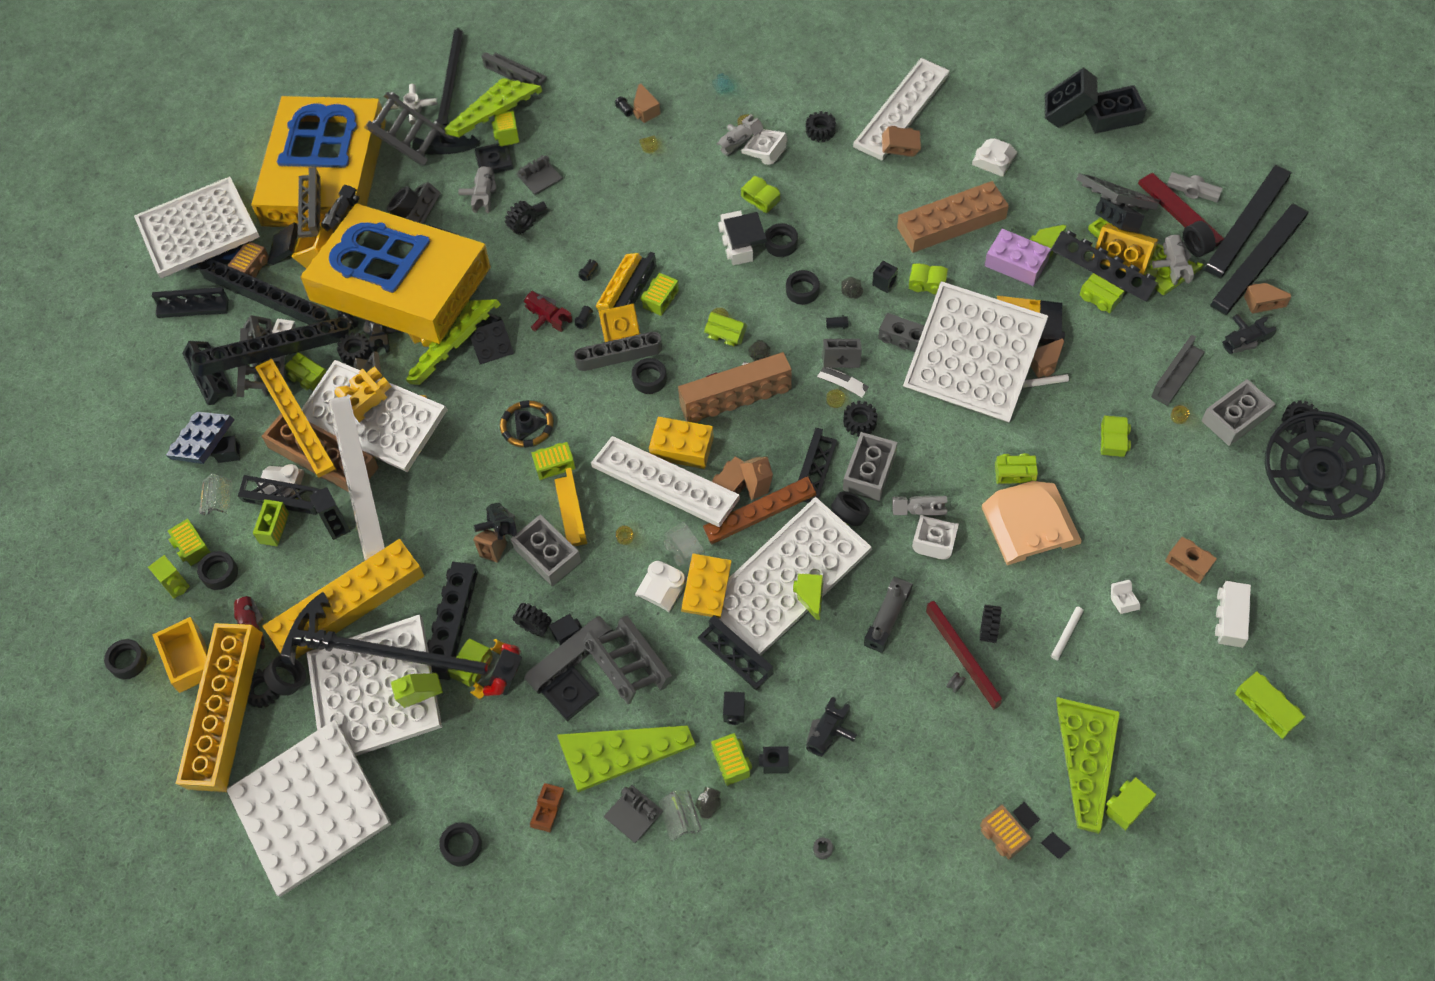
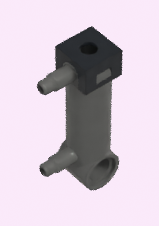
[864,576,913,653]

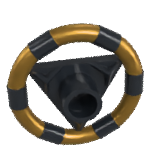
[500,400,554,448]

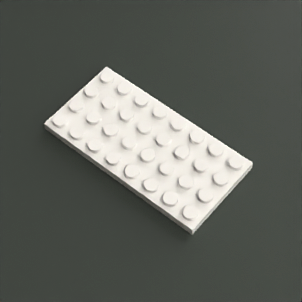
[301,360,448,472]
[718,497,872,655]

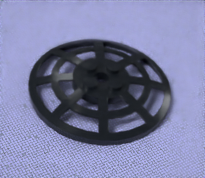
[1265,411,1385,520]

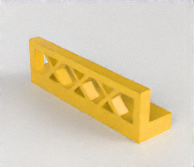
[554,468,587,547]

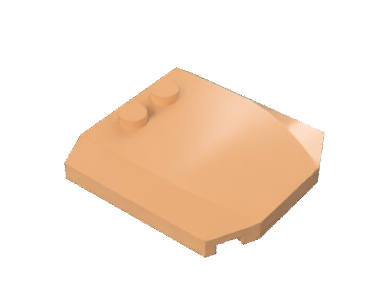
[982,481,1082,565]

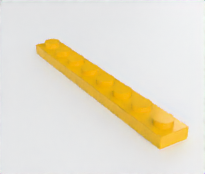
[255,359,335,478]

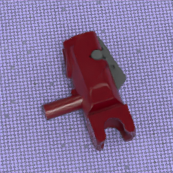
[524,291,572,332]
[234,596,265,649]

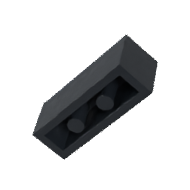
[1095,197,1145,233]
[309,487,351,540]

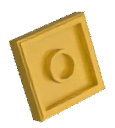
[598,304,640,342]

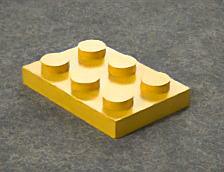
[681,553,731,619]

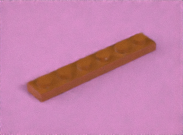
[703,476,817,544]

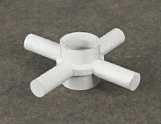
[390,84,438,125]

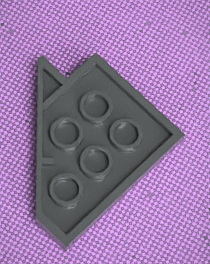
[1076,173,1160,211]

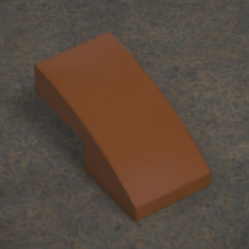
[530,783,564,833]

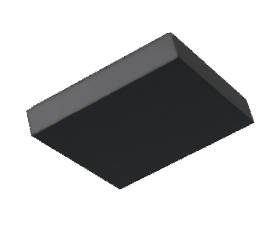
[474,143,513,173]
[724,212,766,250]
[267,222,298,265]
[541,666,599,722]

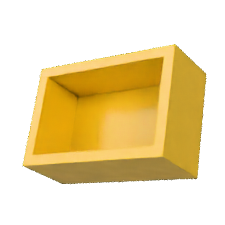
[292,207,333,269]
[649,417,714,469]
[153,617,208,693]

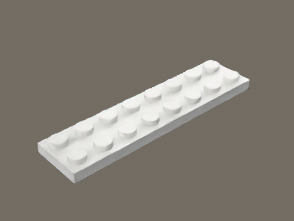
[853,58,950,160]
[591,436,740,527]

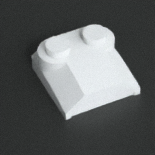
[741,129,787,165]
[972,138,1017,177]
[257,464,305,499]
[912,515,959,559]
[635,561,688,612]

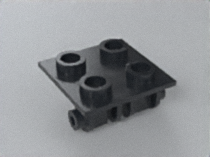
[470,320,514,365]

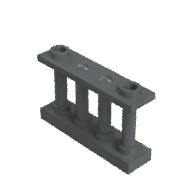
[364,92,445,166]
[236,328,287,397]
[583,616,672,705]

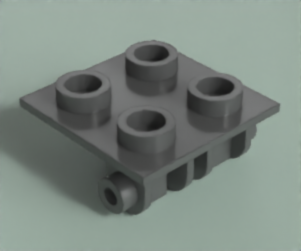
[516,155,562,195]
[603,785,663,843]

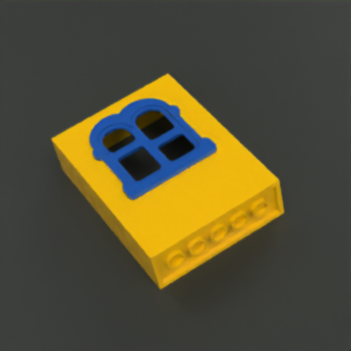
[251,96,386,227]
[301,203,491,344]

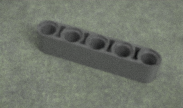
[574,332,662,371]
[524,616,614,694]

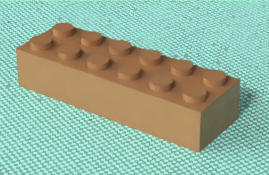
[897,181,1009,253]
[678,352,792,423]
[261,414,379,492]

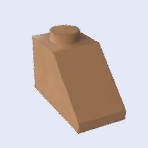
[633,84,660,123]
[1244,283,1291,314]
[1031,339,1064,378]
[740,457,773,500]
[473,530,507,563]

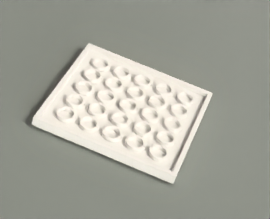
[134,177,260,279]
[903,281,1048,423]
[307,615,442,756]
[227,720,391,897]

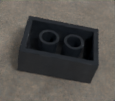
[1045,67,1098,128]
[1084,85,1147,134]

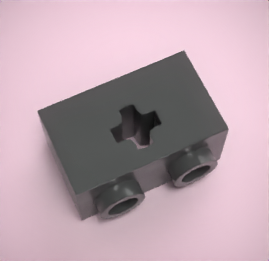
[822,339,862,368]

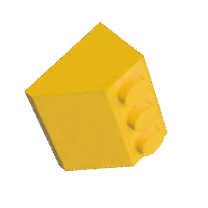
[1091,223,1159,275]

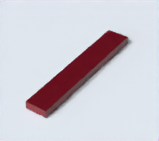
[1138,173,1224,247]
[926,600,1002,710]

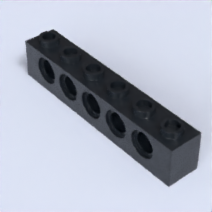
[1051,230,1159,302]
[427,561,478,680]

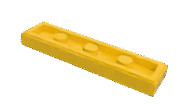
[596,253,642,311]

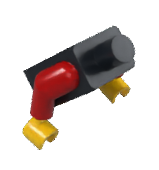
[470,639,522,699]

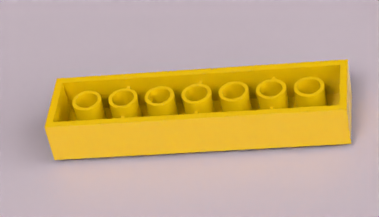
[263,539,424,659]
[176,623,263,792]

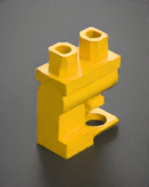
[334,366,392,423]

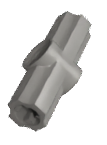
[1167,172,1223,202]

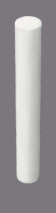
[1022,374,1069,388]
[1051,607,1084,660]

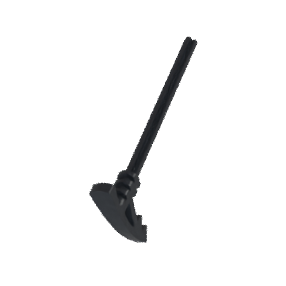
[412,28,480,155]
[281,592,488,675]

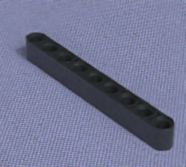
[1204,165,1292,279]
[1210,203,1309,316]
[197,258,331,325]
[192,317,351,376]

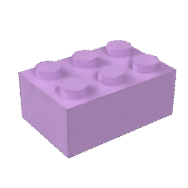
[985,229,1051,286]

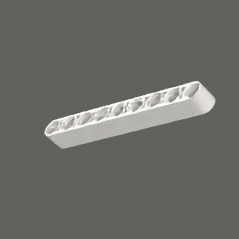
[329,396,385,560]

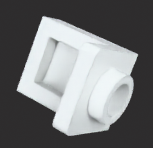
[1111,580,1140,614]

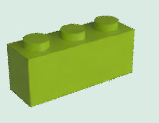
[1235,671,1305,739]

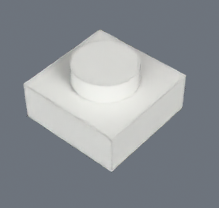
[272,319,296,334]

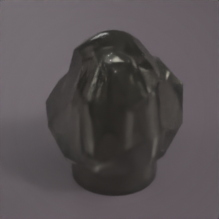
[841,277,863,299]
[748,340,770,361]
[695,786,721,820]

